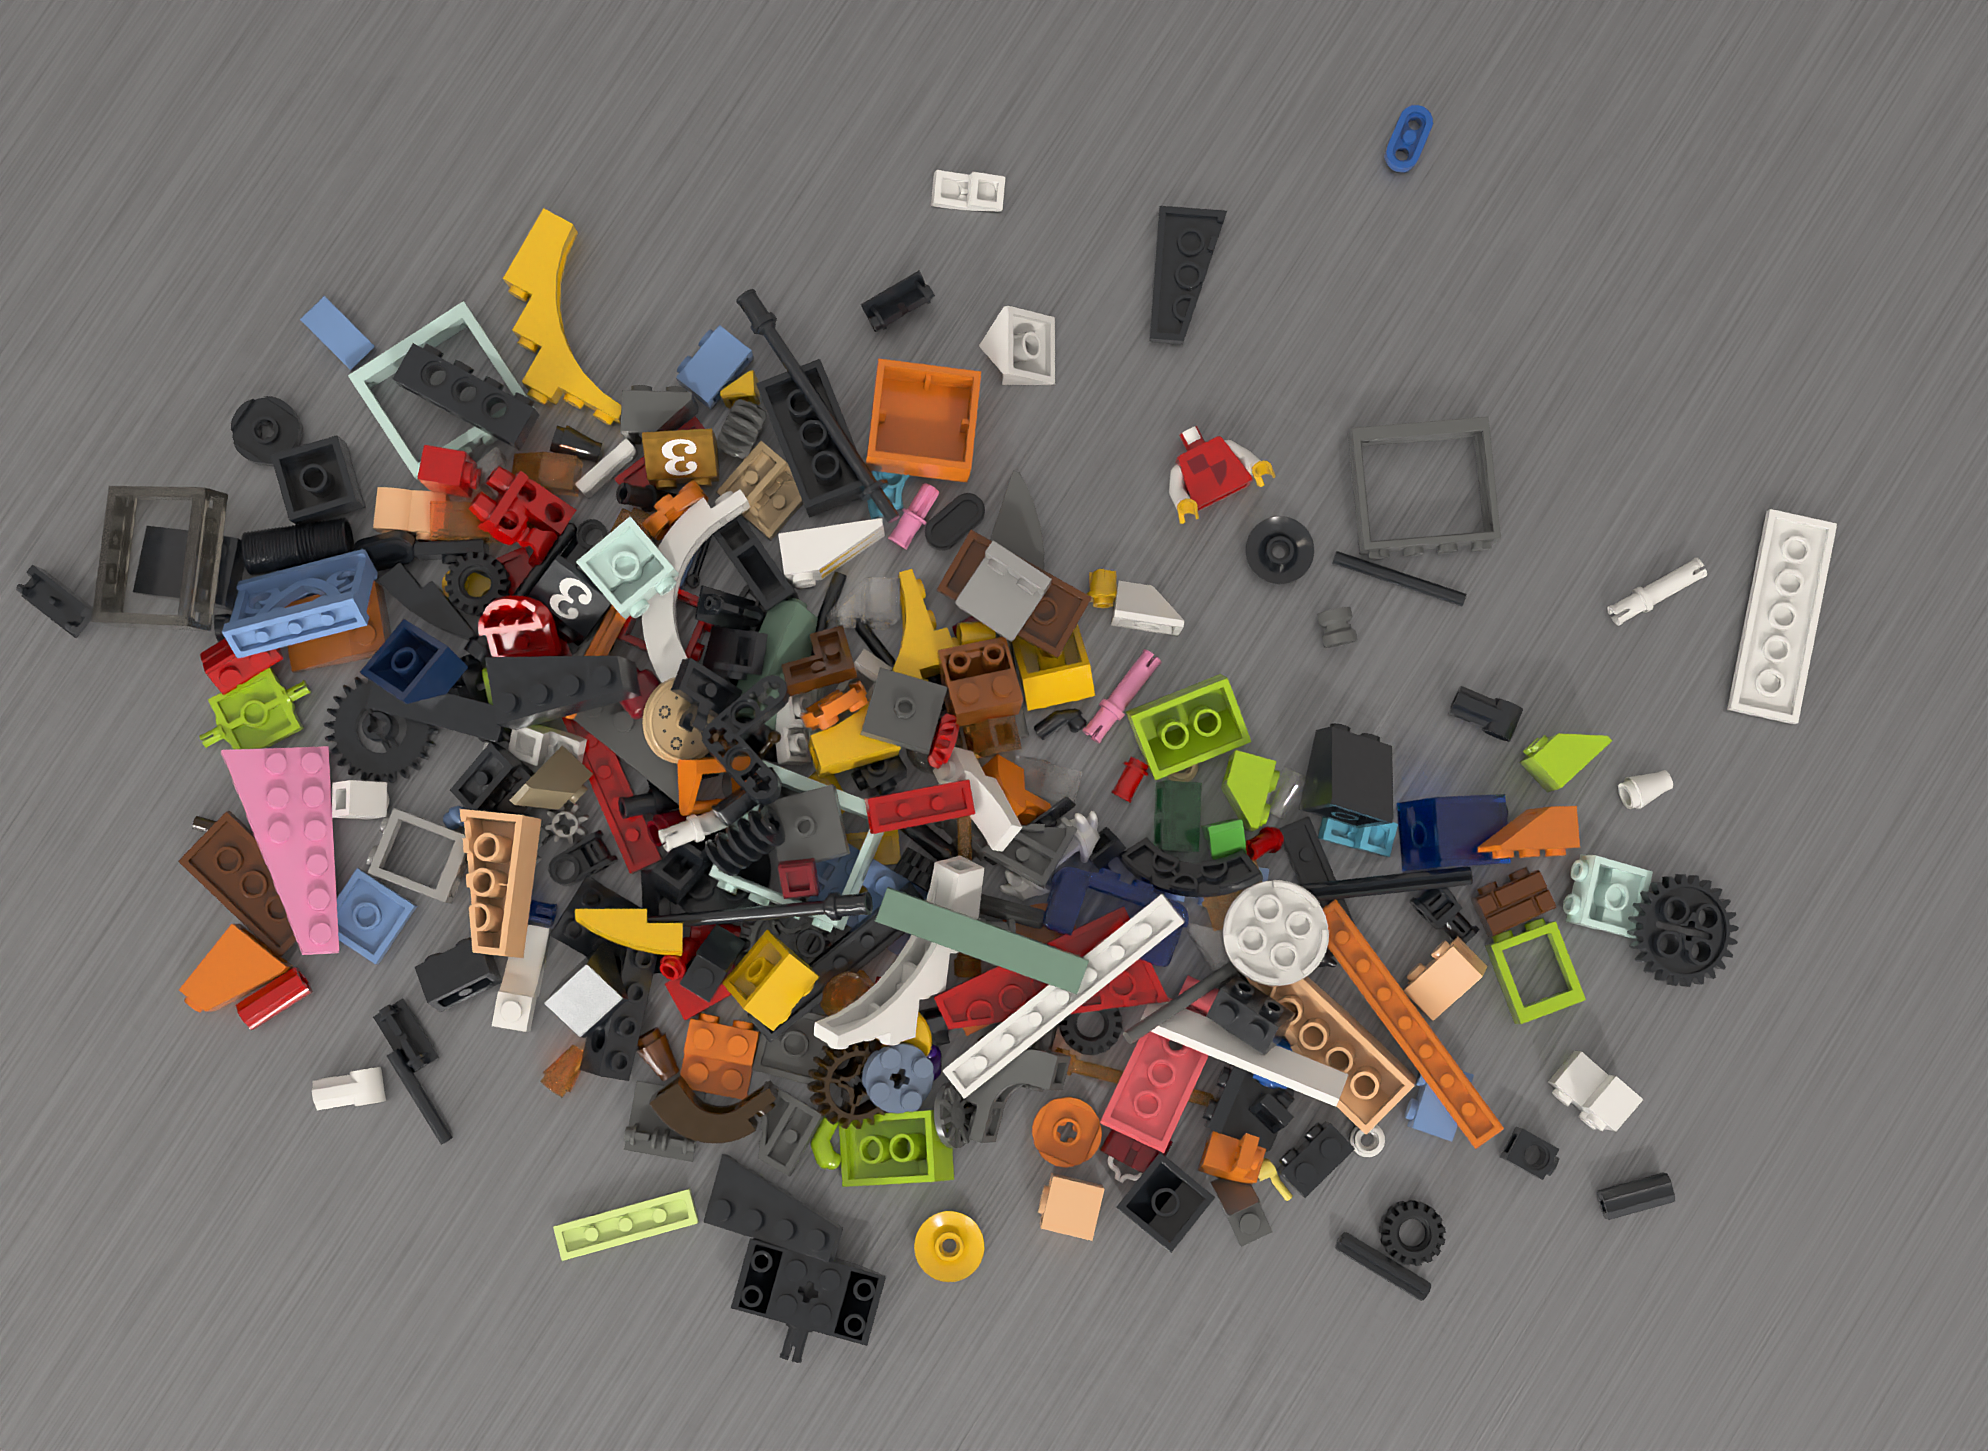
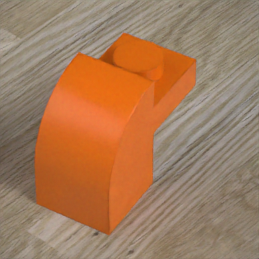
[981,754,1051,826]
[1198,1131,1266,1184]

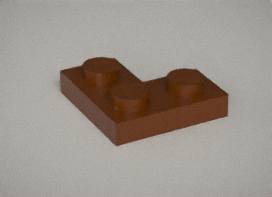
[781,625,858,696]

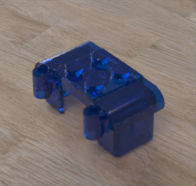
[1042,867,1189,967]

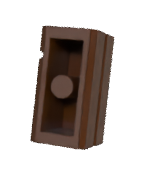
[1471,867,1556,937]

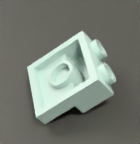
[576,517,679,619]
[1563,854,1653,939]

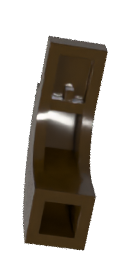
[649,1075,779,1144]

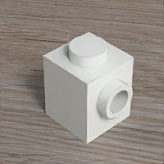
[332,780,389,820]

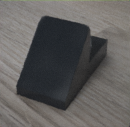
[679,924,747,1002]

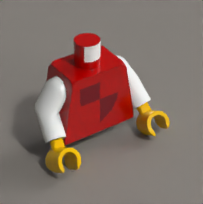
[1169,426,1276,524]

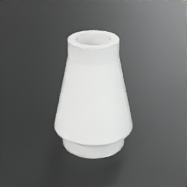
[1618,770,1673,809]

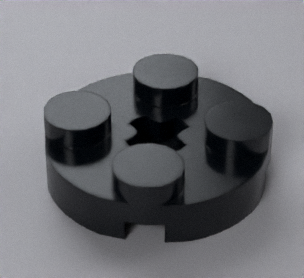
[231,396,303,466]

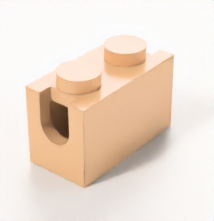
[1404,937,1487,1021]

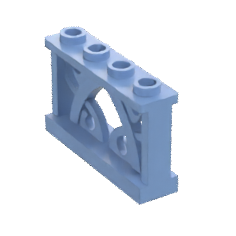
[222,549,378,659]

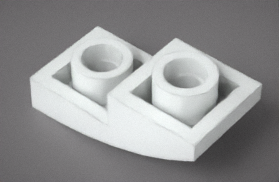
[776,692,813,765]

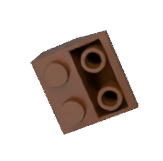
[938,637,1023,727]

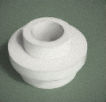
[1350,1125,1385,1157]

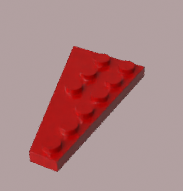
[933,906,1169,1029]

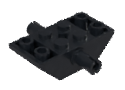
[731,1224,886,1363]

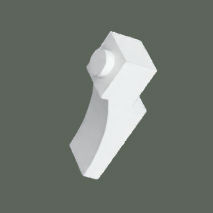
[933,747,1022,852]
[492,925,552,1032]

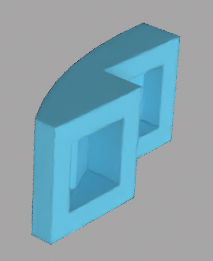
[1318,817,1398,857]

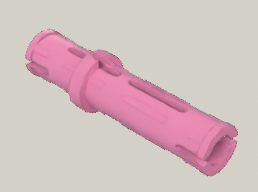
[1082,649,1162,744]

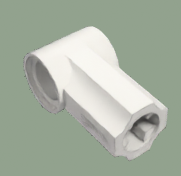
[312,1067,386,1110]

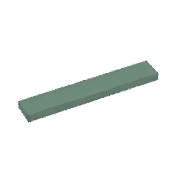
[875,887,1089,994]

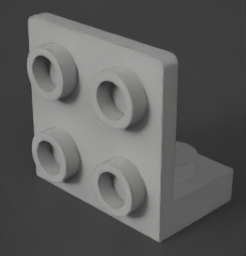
[955,541,1052,641]

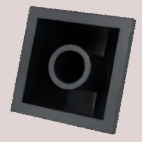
[1299,723,1394,828]

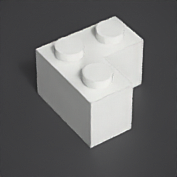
[1548,1051,1643,1132]

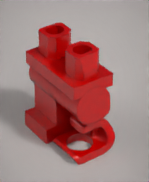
[468,466,577,567]

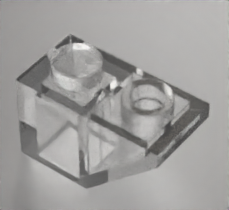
[826,577,900,630]

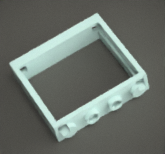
[348,301,535,483]
[709,760,884,932]

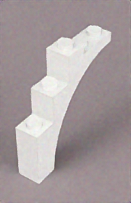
[814,856,984,1049]

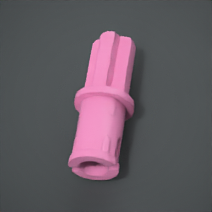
[888,483,939,550]

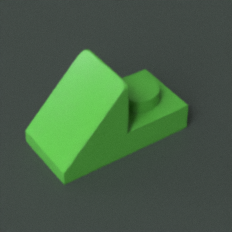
[1201,818,1247,860]

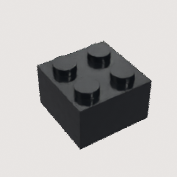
[271,435,365,525]

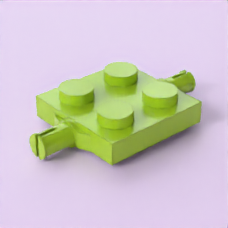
[199,667,312,750]

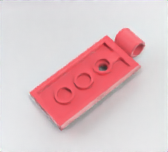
[1100,975,1219,1153]

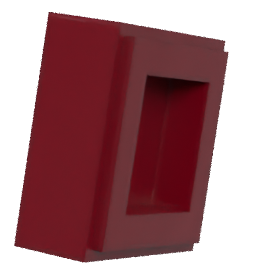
[778,858,820,899]

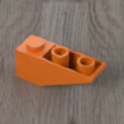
[1477,806,1580,859]

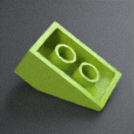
[839,1110,954,1187]

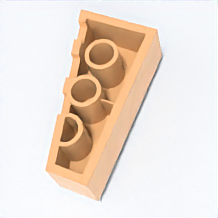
[460,809,542,958]

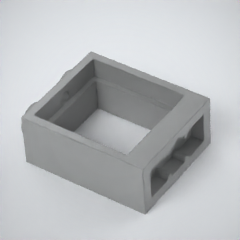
[367,808,468,904]

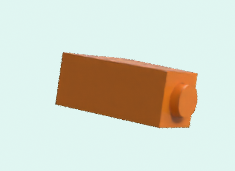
[179,924,294,1013]

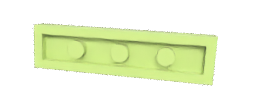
[553,1188,699,1261]

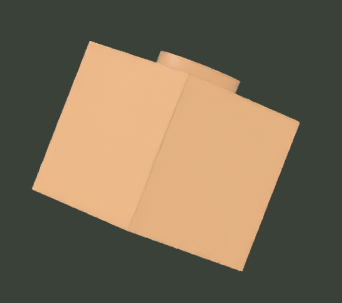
[1038,1173,1105,1241]

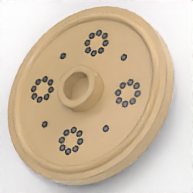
[643,677,719,764]

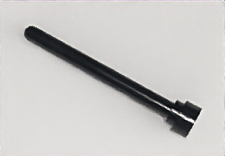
[463,523,577,665]

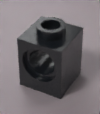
[1500,1127,1559,1180]

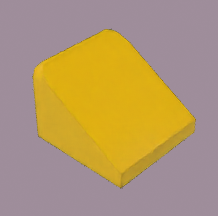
[720,370,760,409]

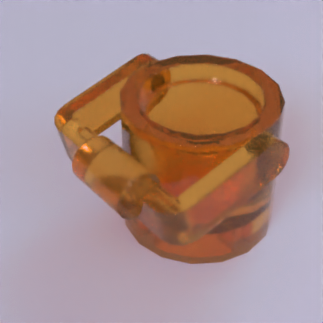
[820,970,875,1017]

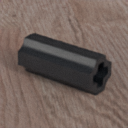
[1597,1172,1675,1220]

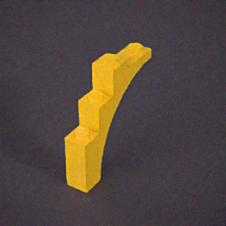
[503,208,621,426]
[808,569,959,778]

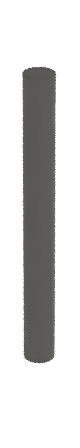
[1123,961,1239,1044]

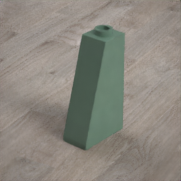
[736,598,818,731]

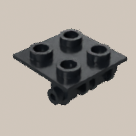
[550,876,641,957]

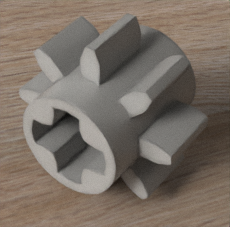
[545,802,589,844]

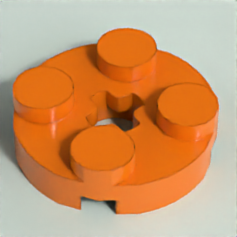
[642,480,708,541]
[799,680,868,731]
[1032,1097,1102,1168]

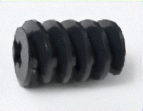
[705,804,785,876]

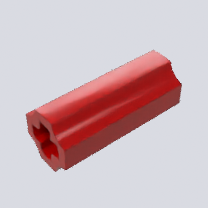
[235,967,313,1030]

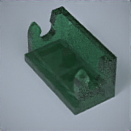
[1153,780,1202,853]

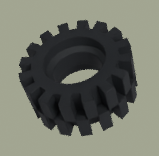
[445,551,511,617]
[893,847,935,892]
[1059,1008,1123,1055]
[1379,1200,1446,1266]

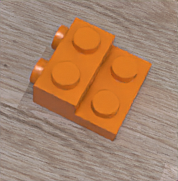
[680,1013,761,1100]

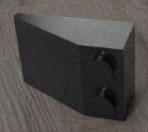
[133,526,245,611]

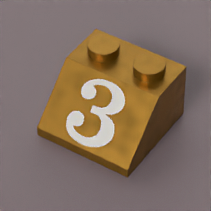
[642,428,719,490]

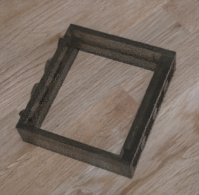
[91,486,228,631]

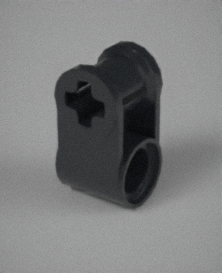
[548,830,618,887]

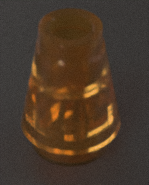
[540,1044,583,1098]

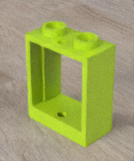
[1485,917,1586,1024]

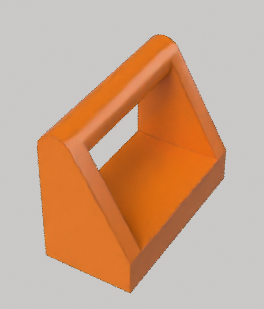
[677,755,751,816]

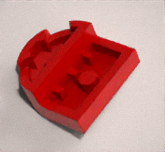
[478,596,562,657]

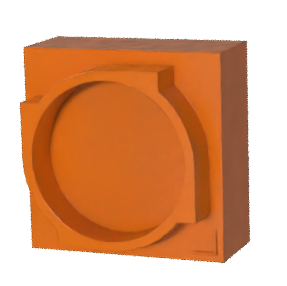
[866,358,981,483]

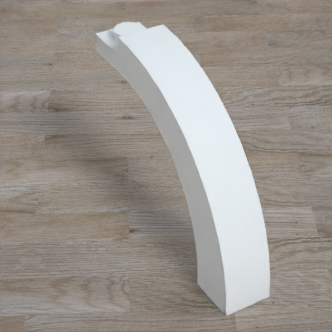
[642,489,750,683]

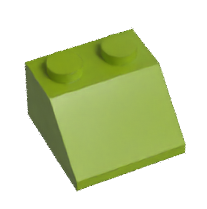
[1519,733,1612,793]

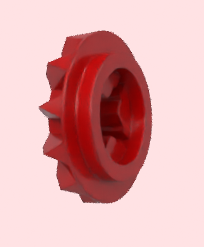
[928,713,959,769]

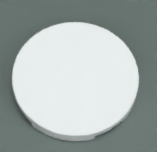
[1223,880,1329,986]

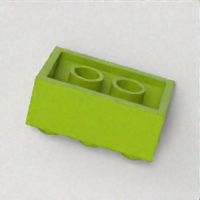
[1125,674,1252,780]

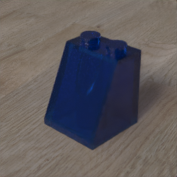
[1397,794,1511,872]

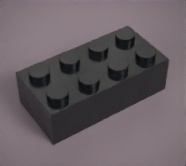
[756,359,865,518]

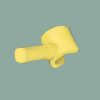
[1258,1158,1293,1201]

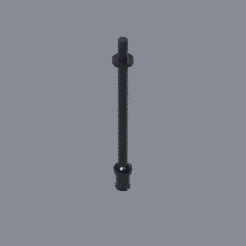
[736,289,900,523]
[638,892,873,927]

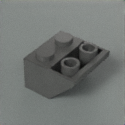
[620,385,698,445]

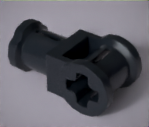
[1410,888,1480,944]

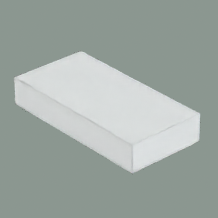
[575,438,638,499]

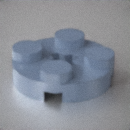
[862,1042,934,1114]

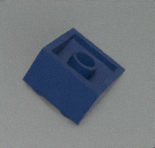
[360,619,468,704]

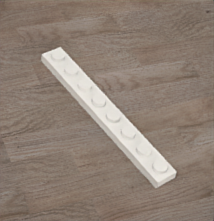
[943,894,1185,1099]

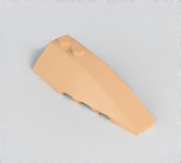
[1246,976,1417,1135]

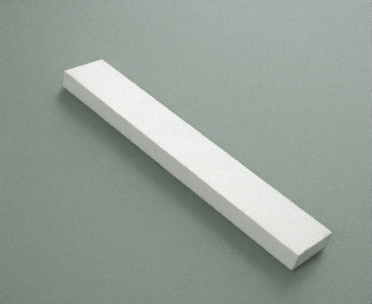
[1140,1002,1348,1107]

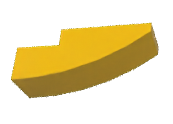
[575,909,683,956]

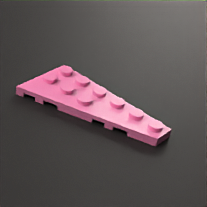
[221,746,339,955]

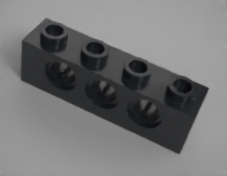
[393,343,539,451]
[579,940,658,1081]

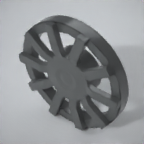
[934,1082,975,1148]

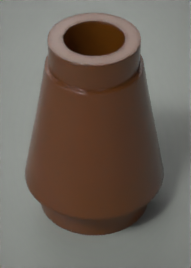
[636,1027,680,1081]

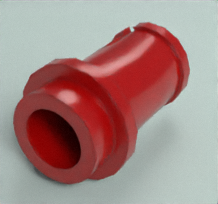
[1111,757,1149,803]
[1245,826,1284,862]
[660,937,699,980]

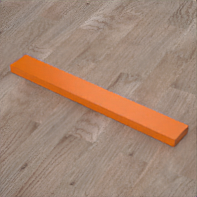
[1322,899,1504,1149]

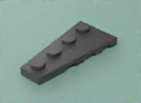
[573,702,707,805]

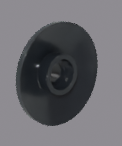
[1246,516,1314,585]

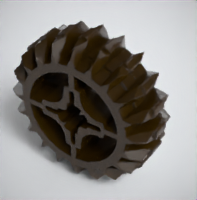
[807,1039,902,1129]

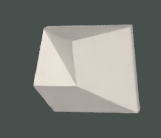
[979,306,1055,385]
[1111,581,1184,636]

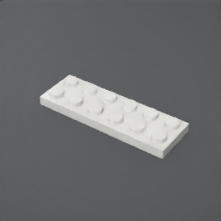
[1727,509,1837,724]

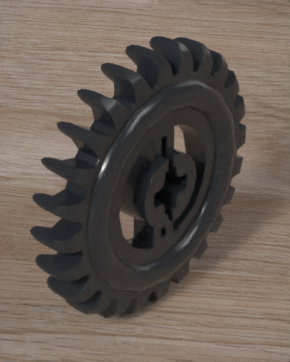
[324,677,439,783]

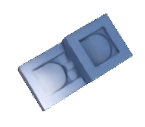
[300,296,375,370]

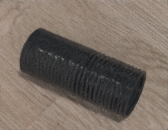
[241,517,354,576]

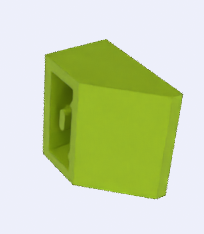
[1221,750,1280,832]

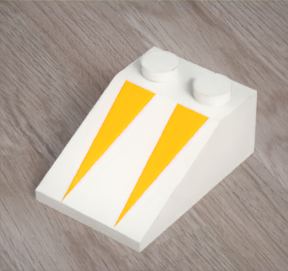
[778,518,885,588]

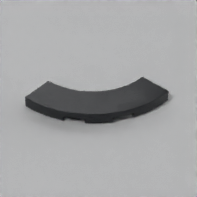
[1118,837,1263,897]

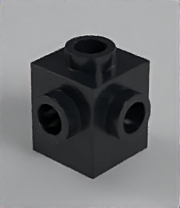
[851,755,907,797]

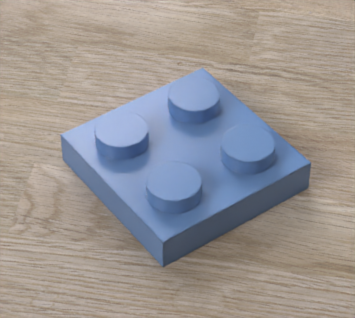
[337,868,417,965]

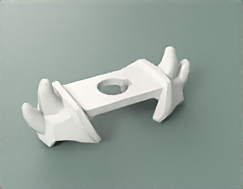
[999,811,1100,901]

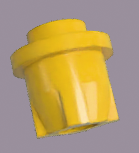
[1086,569,1117,608]

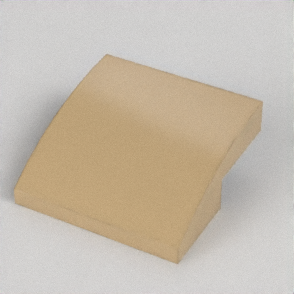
[716,441,804,541]

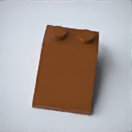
[284,581,391,673]

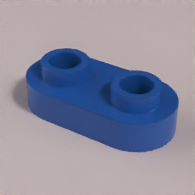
[1385,105,1433,172]

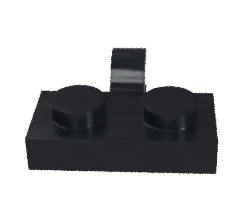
[671,658,742,732]

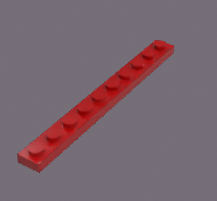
[496,547,663,874]

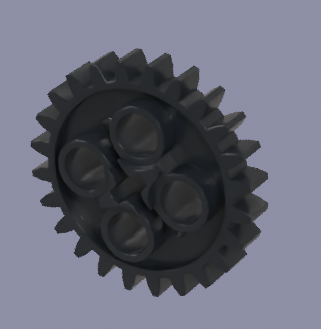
[1627,874,1739,987]

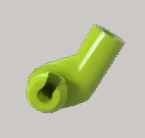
[811,1116,841,1170]

